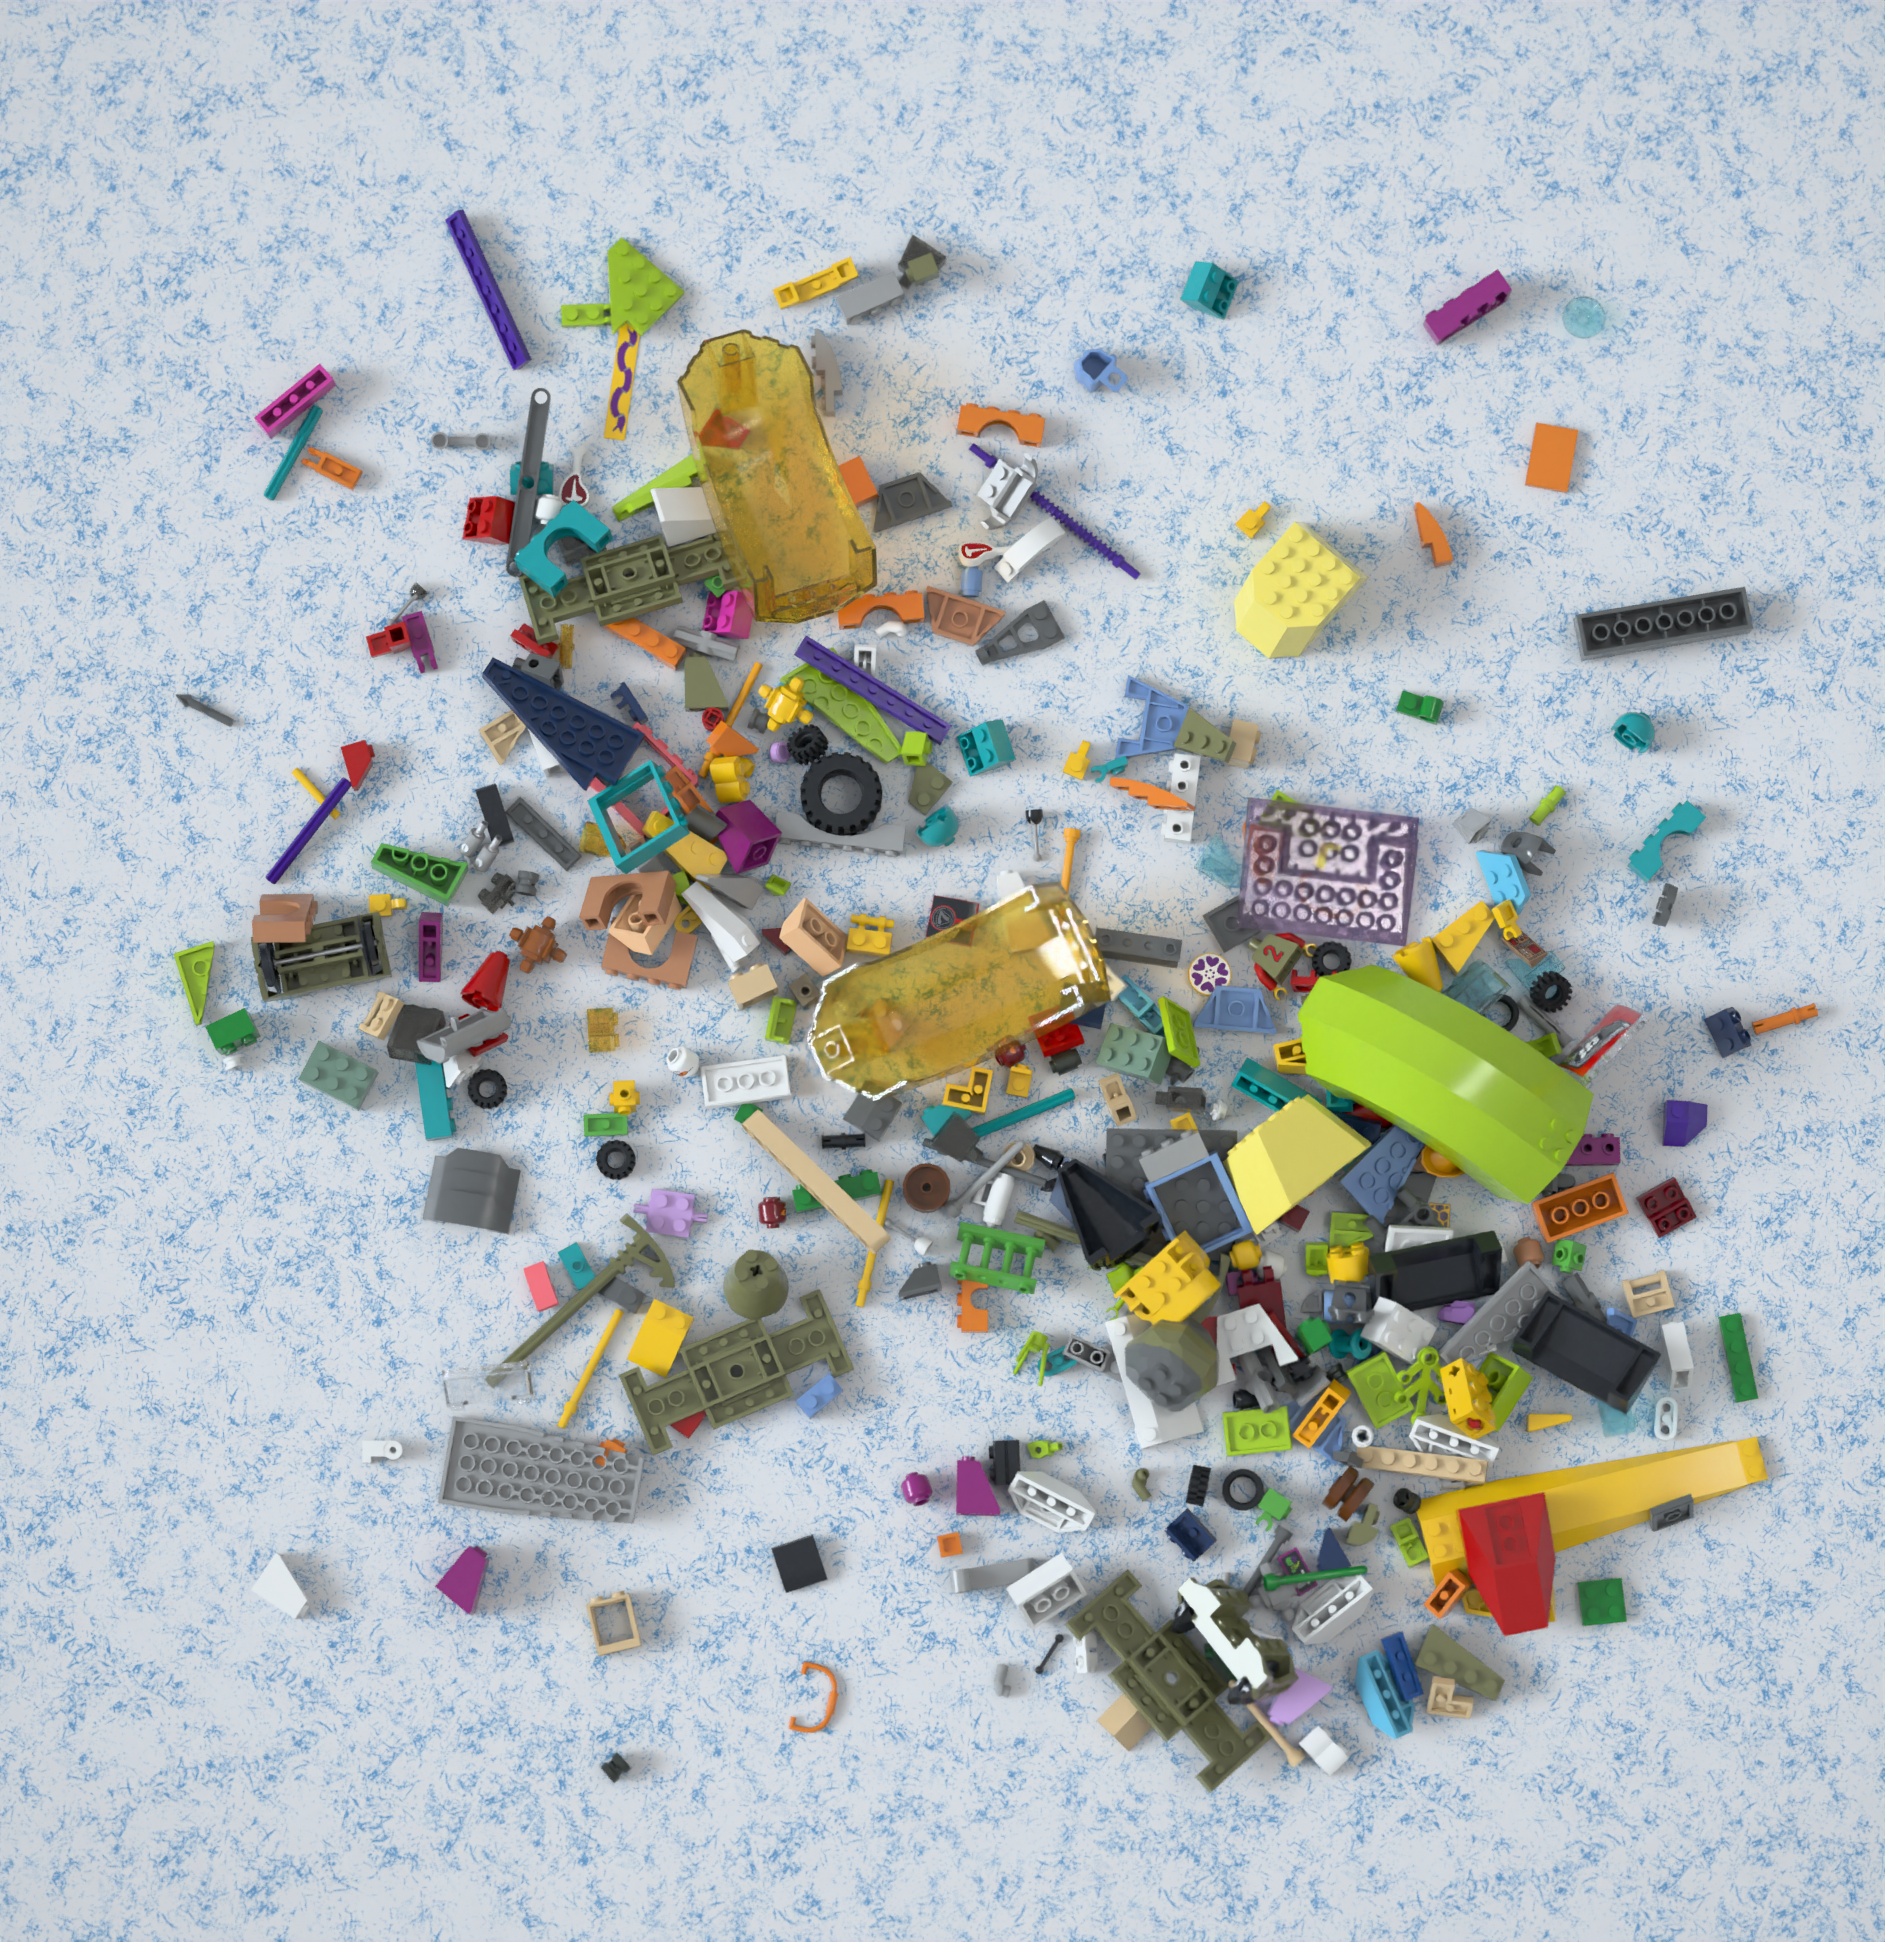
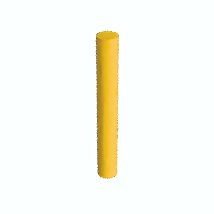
[292,767,341,820]

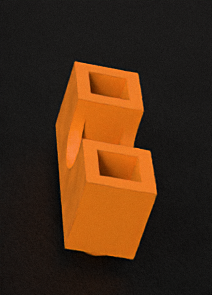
[957,1266,988,1333]

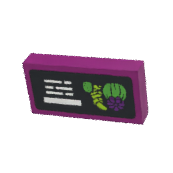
[1277,1547,1318,1596]

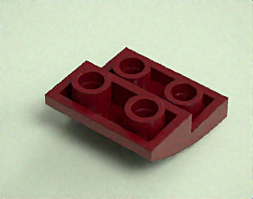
[1636,1177,1697,1238]

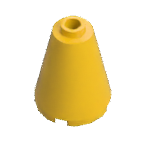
[1391,936,1444,993]

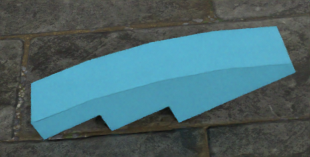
[1118,974,1166,1038]

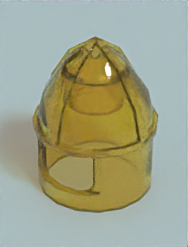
[579,821,626,858]

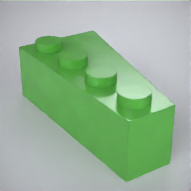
[371,843,468,907]

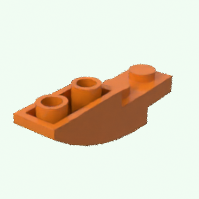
[665,765,719,845]

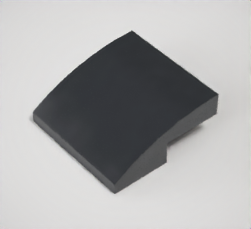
[771,1534,827,1593]

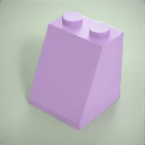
[1267,1667,1332,1726]

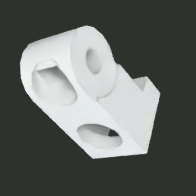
[362,1441,404,1464]

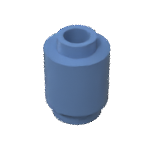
[960,566,982,597]

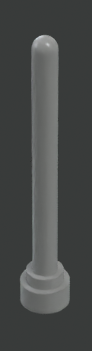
[943,1140,1026,1218]

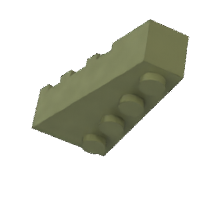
[1414,1624,1505,1701]

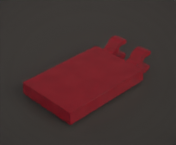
[1237,1266,1287,1329]

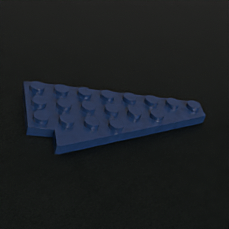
[482,657,645,791]

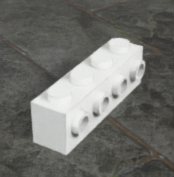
[1160,754,1201,844]

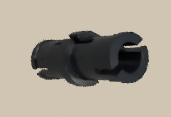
[822,1133,866,1150]

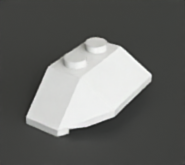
[1409,1414,1499,1468]
[1008,1471,1096,1533]
[1292,1575,1374,1645]

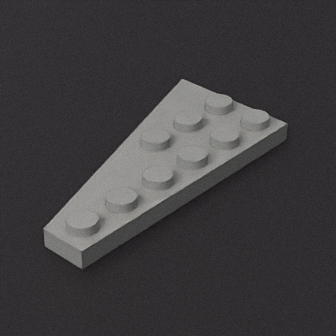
[1438,1261,1564,1365]

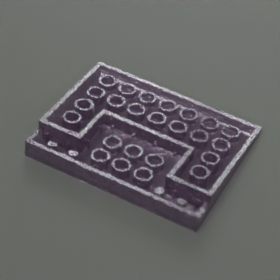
[1237,797,1419,946]

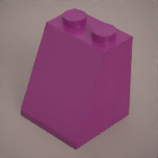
[716,800,782,874]
[956,1456,1000,1516]
[435,1545,489,1615]

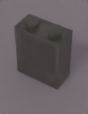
[387,1004,446,1065]

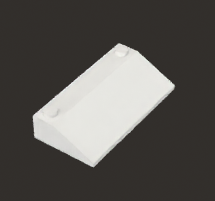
[1105,1314,1204,1450]

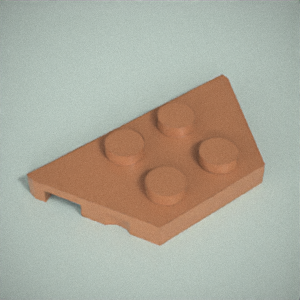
[927,586,1006,647]

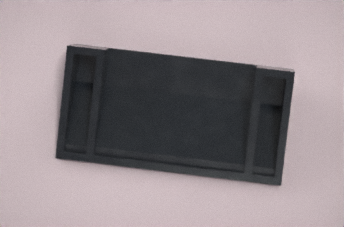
[1368,1230,1502,1311]
[1512,1291,1661,1415]

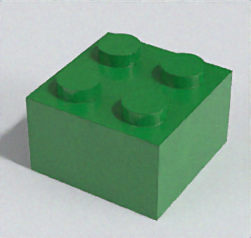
[205,1008,261,1056]

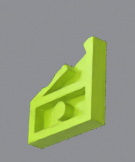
[1328,1212,1374,1253]

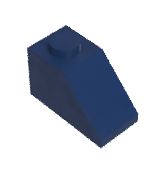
[1316,1527,1352,1571]

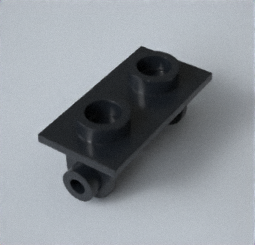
[1271,1355,1316,1393]

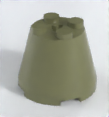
[723,1249,789,1320]

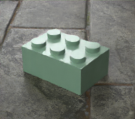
[1096,1023,1172,1085]
[298,1040,379,1111]

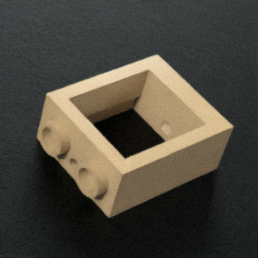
[586,1591,642,1656]

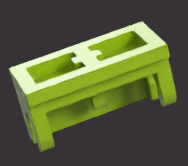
[765,996,797,1045]

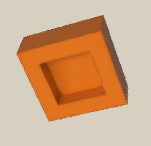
[937,1532,963,1558]

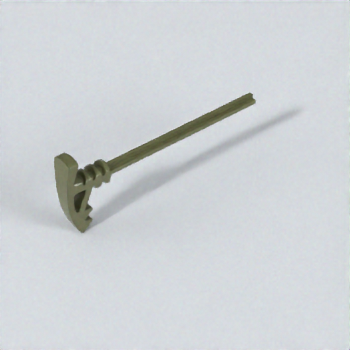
[1014,1210,1231,1324]
[484,1213,675,1388]

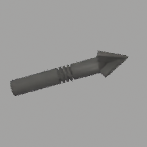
[176,694,234,727]

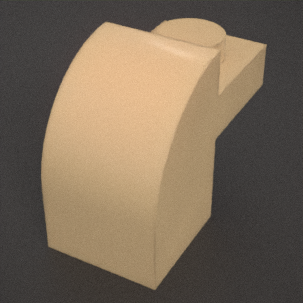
[1098,1072,1137,1127]

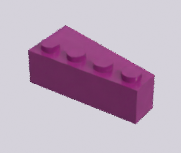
[1423,269,1512,345]

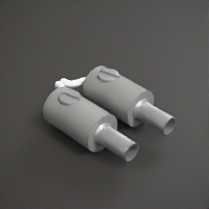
[460,820,502,872]

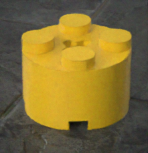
[1326,1242,1370,1283]

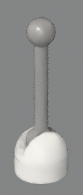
[884,1219,933,1256]

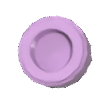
[769,741,790,763]

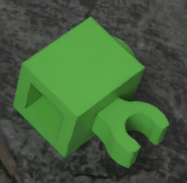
[1255,1488,1292,1531]

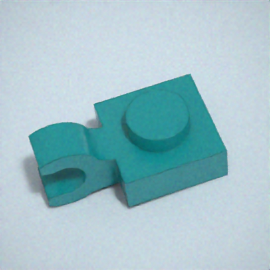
[1091,756,1128,783]

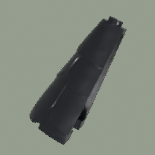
[1057,1159,1162,1271]

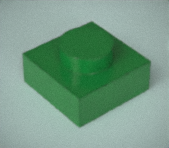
[734,1103,763,1124]

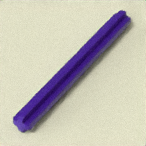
[266,777,352,884]

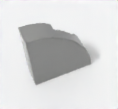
[1301,1291,1323,1313]

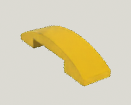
[772,256,859,309]

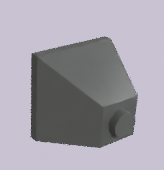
[898,1261,942,1301]

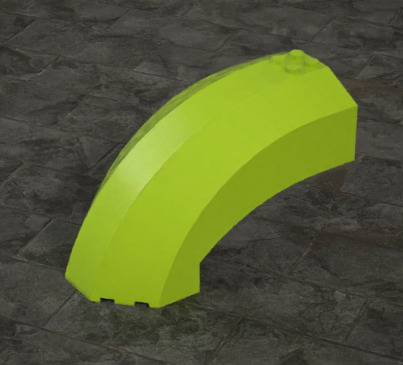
[1297,964,1594,1204]

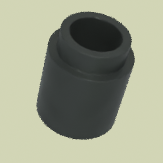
[1049,1048,1082,1076]

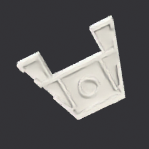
[1217,1304,1299,1386]

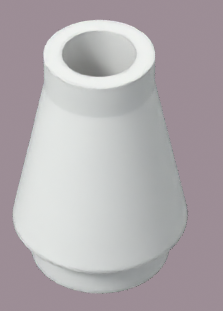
[1352,1425,1374,1447]

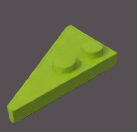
[174,941,215,1026]

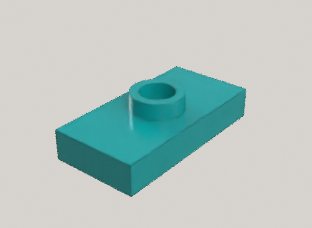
[557,1242,596,1291]

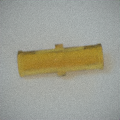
[558,624,575,669]

